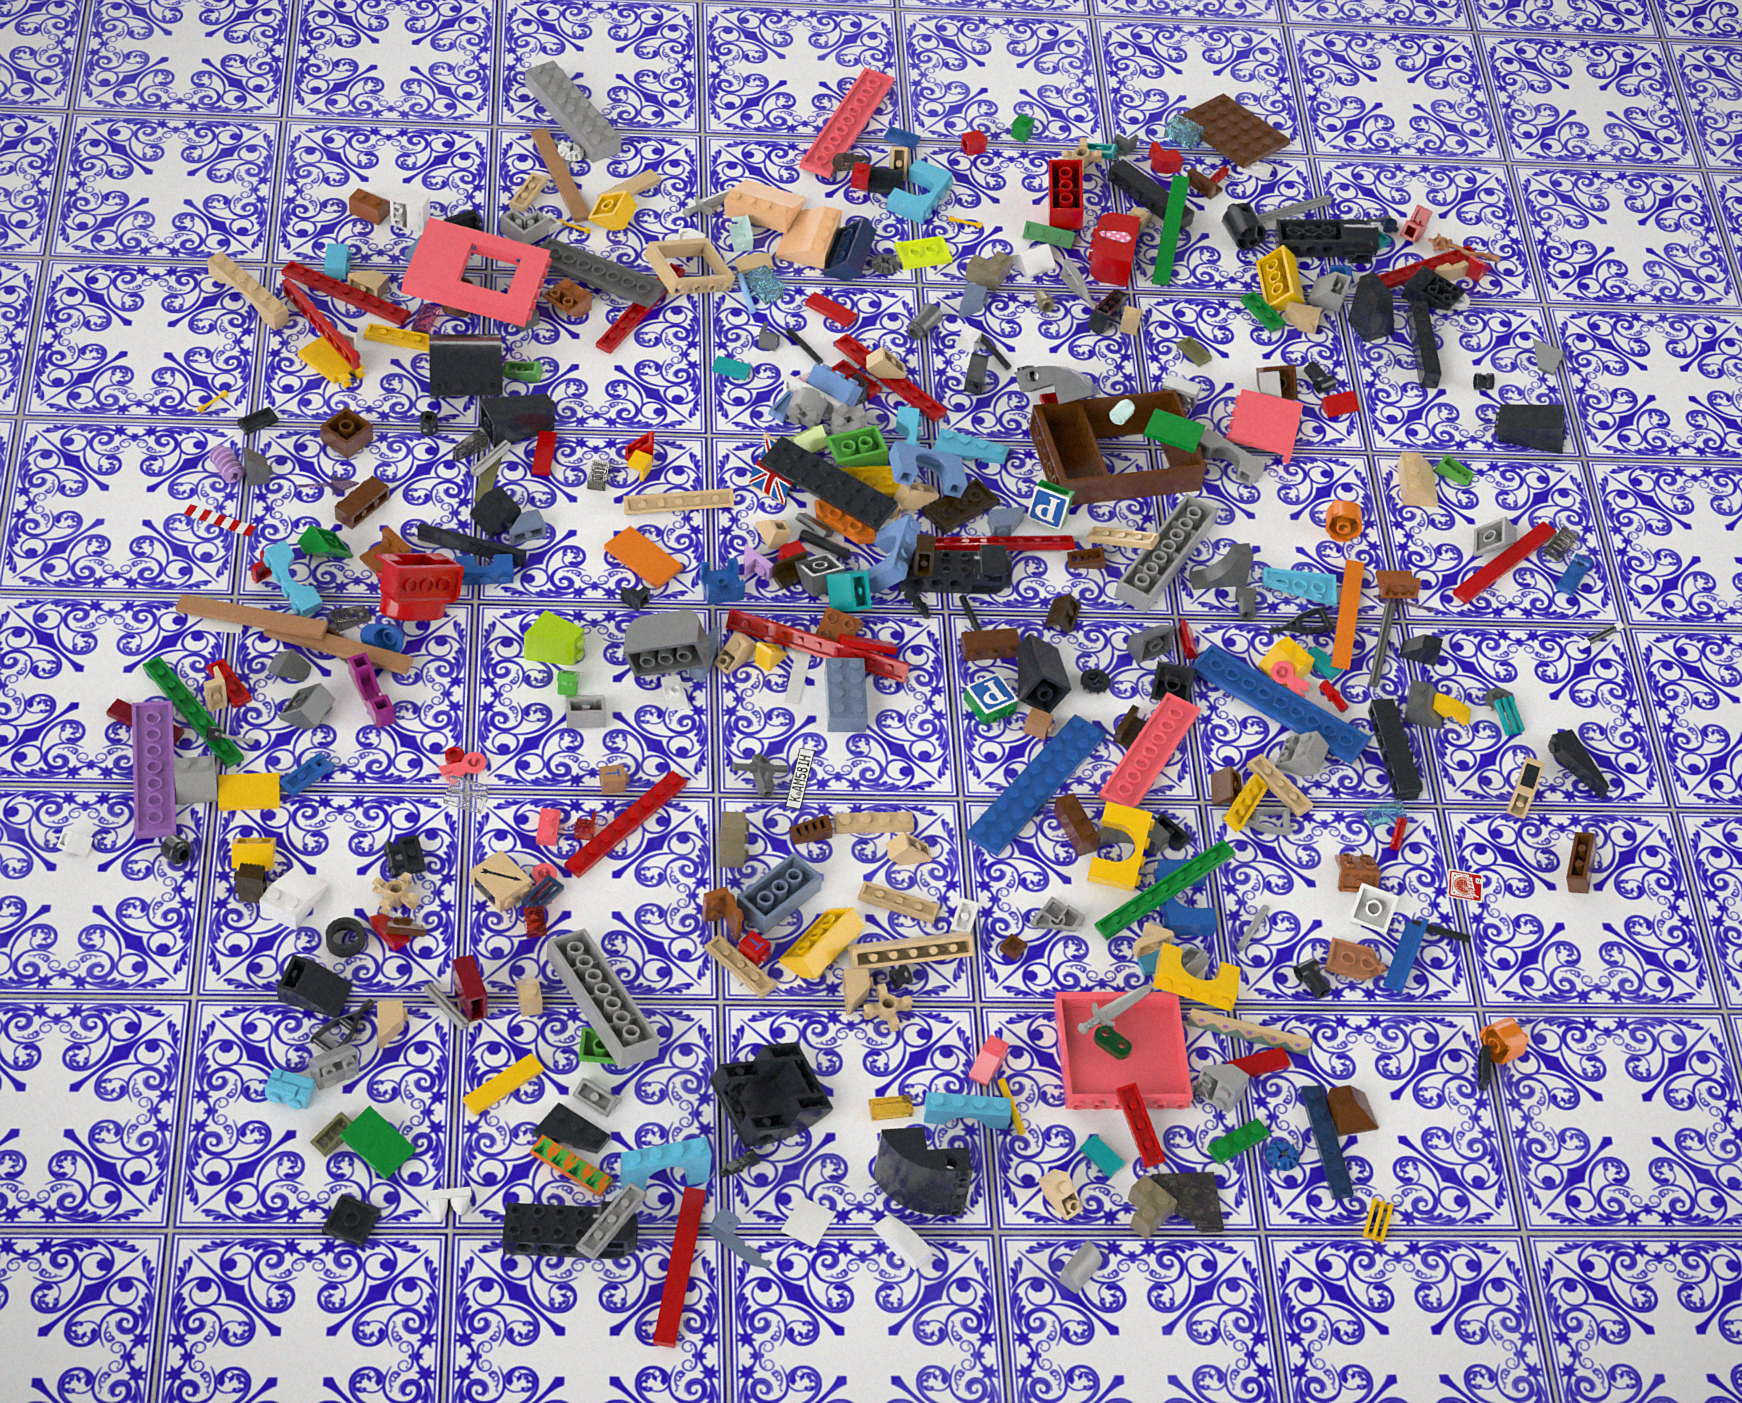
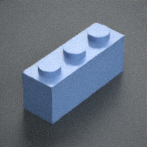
[806,363,863,407]

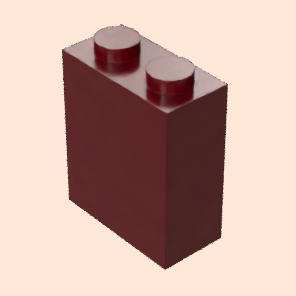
[452,954,488,1022]

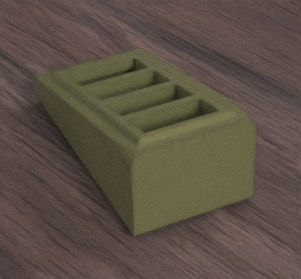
[310,1111,352,1157]

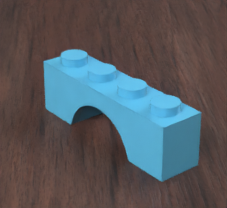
[895,406,922,446]
[263,540,323,617]
[924,1092,1011,1130]

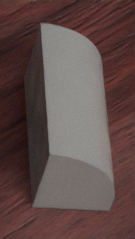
[1059,1240,1102,1294]

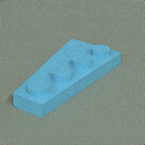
[933,428,1010,464]
[1262,567,1337,607]

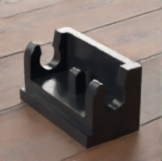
[444,209,483,232]

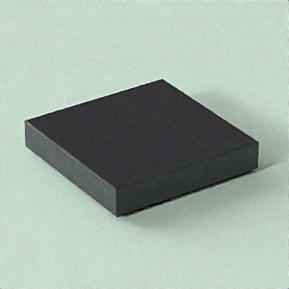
[322,1194,382,1248]

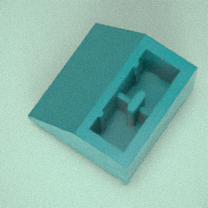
[826,569,872,612]

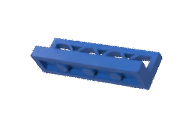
[1383,918,1429,993]

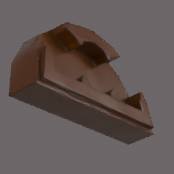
[386,916,427,937]

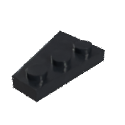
[533,1102,610,1154]

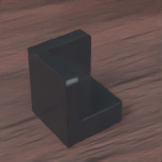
[620,585,650,612]

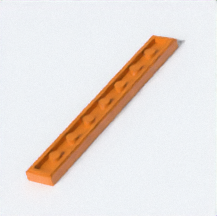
[1331,559,1364,670]

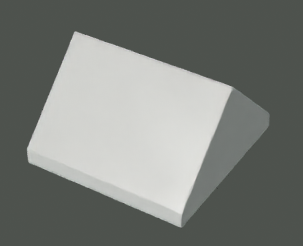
[1009,243,1056,279]
[1348,883,1400,934]

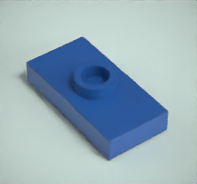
[884,126,921,150]

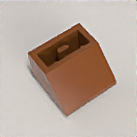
[542,278,592,318]

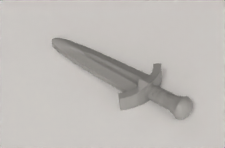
[683,187,734,218]
[1078,984,1153,1035]

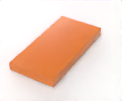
[604,526,683,589]

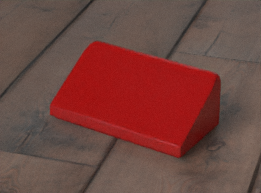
[1321,390,1360,418]
[1178,619,1199,659]
[369,914,411,952]

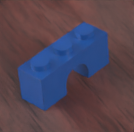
[456,554,514,585]

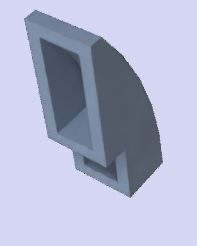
[689,625,719,683]

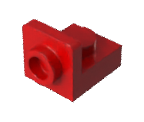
[251,550,272,583]

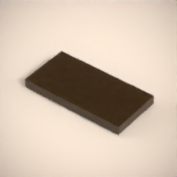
[922,478,1000,535]

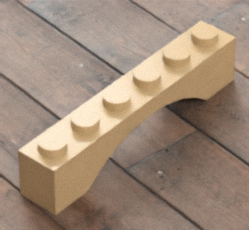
[207,251,289,331]

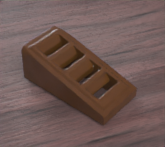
[1067,547,1106,569]
[789,815,833,845]

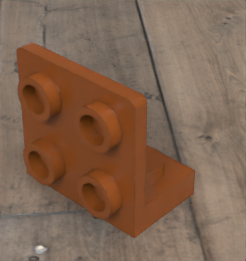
[359,526,412,574]
[1375,570,1421,599]
[815,606,865,642]
[1335,853,1381,892]
[702,887,744,941]

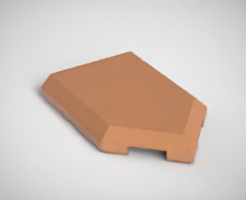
[1325,937,1388,981]

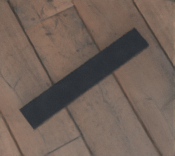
[417,523,526,567]

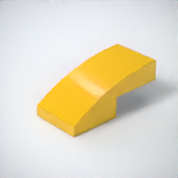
[1433,693,1471,726]

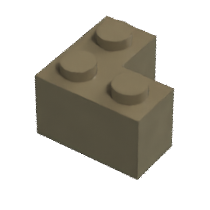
[965,251,1013,292]
[720,811,750,868]
[1127,1174,1177,1240]

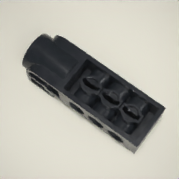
[1274,219,1379,264]
[899,545,1012,594]
[502,1201,638,1260]

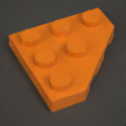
[814,500,876,544]

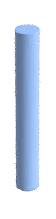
[737,273,756,314]

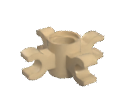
[1062,138,1102,176]
[372,872,419,915]
[862,983,913,1032]

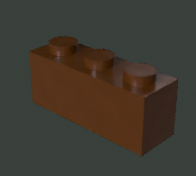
[334,475,390,529]
[960,628,1021,661]
[1053,793,1100,856]
[1566,832,1597,894]

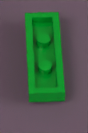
[1022,220,1076,249]
[1240,291,1286,333]
[1207,1118,1270,1165]

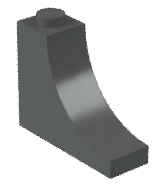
[1189,543,1254,590]
[1097,804,1170,855]

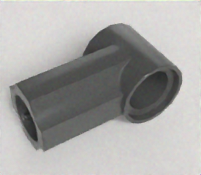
[1235,586,1257,621]

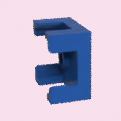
[699,557,745,605]

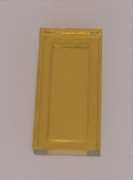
[868,1095,914,1121]

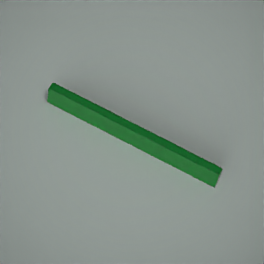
[1152,175,1190,286]
[142,656,244,769]
[1094,839,1236,941]

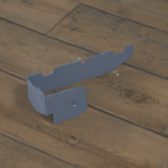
[709,1207,772,1268]

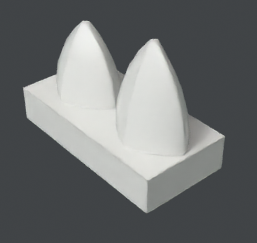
[426,1187,471,1222]

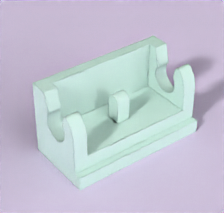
[729,215,754,252]

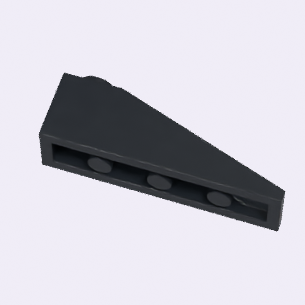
[1087,289,1130,334]
[1548,729,1610,799]

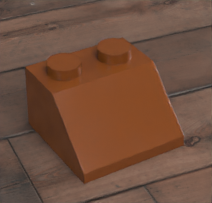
[349,188,390,226]

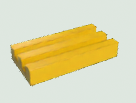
[1362,1198,1394,1243]

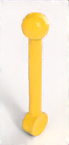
[948,216,983,229]
[558,219,591,234]
[197,390,228,413]

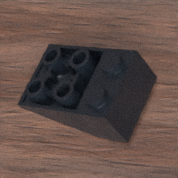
[1401,265,1466,311]
[277,954,353,1018]

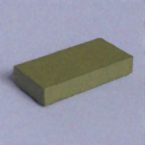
[1176,336,1212,367]

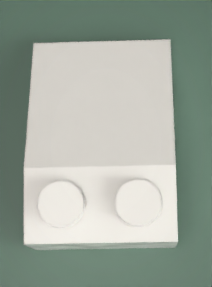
[259,868,329,930]

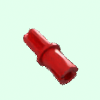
[1319,680,1349,713]

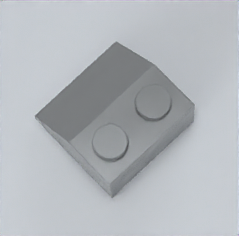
[174,755,218,805]

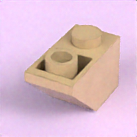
[755,520,792,549]
[713,633,756,675]
[1038,1169,1084,1220]

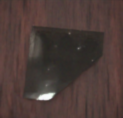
[1150,1172,1224,1233]

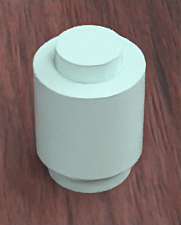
[1109,399,1135,425]

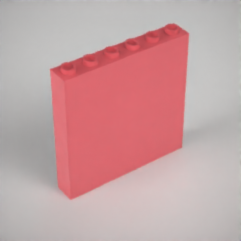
[1054,992,1193,1110]

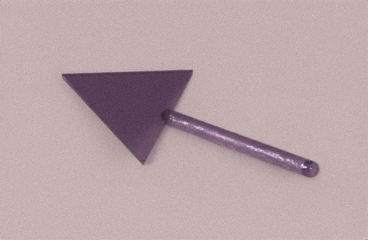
[296,475,359,496]
[1373,595,1435,613]

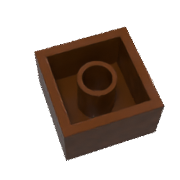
[320,407,373,459]

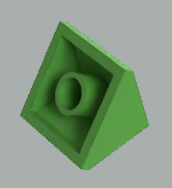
[578,1027,616,1064]

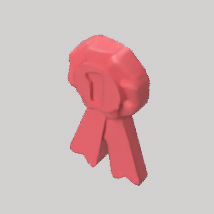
[1271,661,1311,698]
[439,752,487,785]
[531,863,557,904]

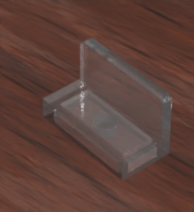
[443,775,488,815]

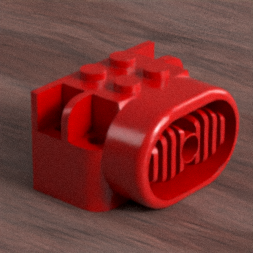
[375,553,464,621]

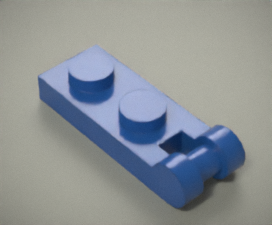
[1555,553,1593,597]
[279,753,336,797]

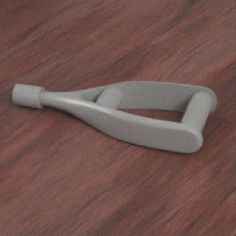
[1060,259,1097,310]
[1222,807,1292,835]

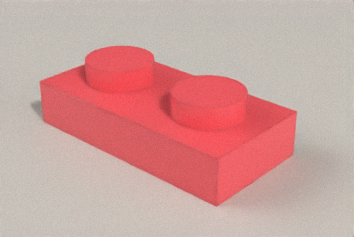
[536,808,561,847]

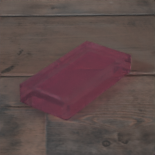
[411,303,440,334]

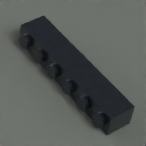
[1107,159,1195,231]
[1406,301,1442,389]
[1368,698,1423,802]

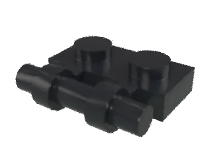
[384,835,426,878]

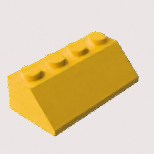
[1256,245,1305,311]
[778,907,865,979]

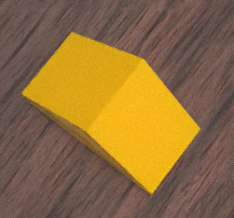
[755,642,788,672]

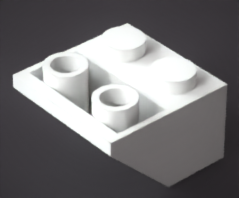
[390,190,430,233]

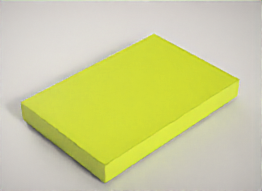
[894,236,953,270]

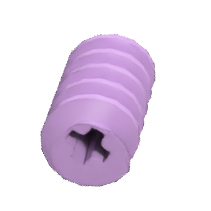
[209,445,246,483]

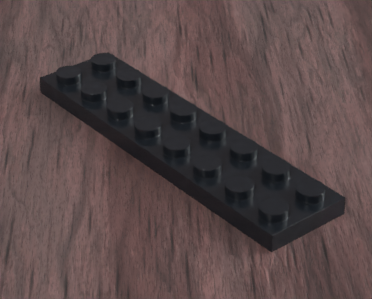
[760,436,898,532]

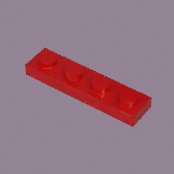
[1115,1082,1166,1169]

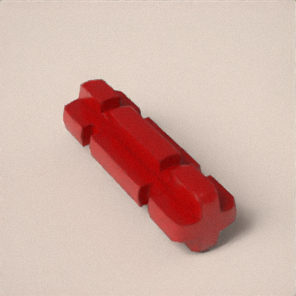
[1209,166,1229,184]
[1389,817,1407,851]

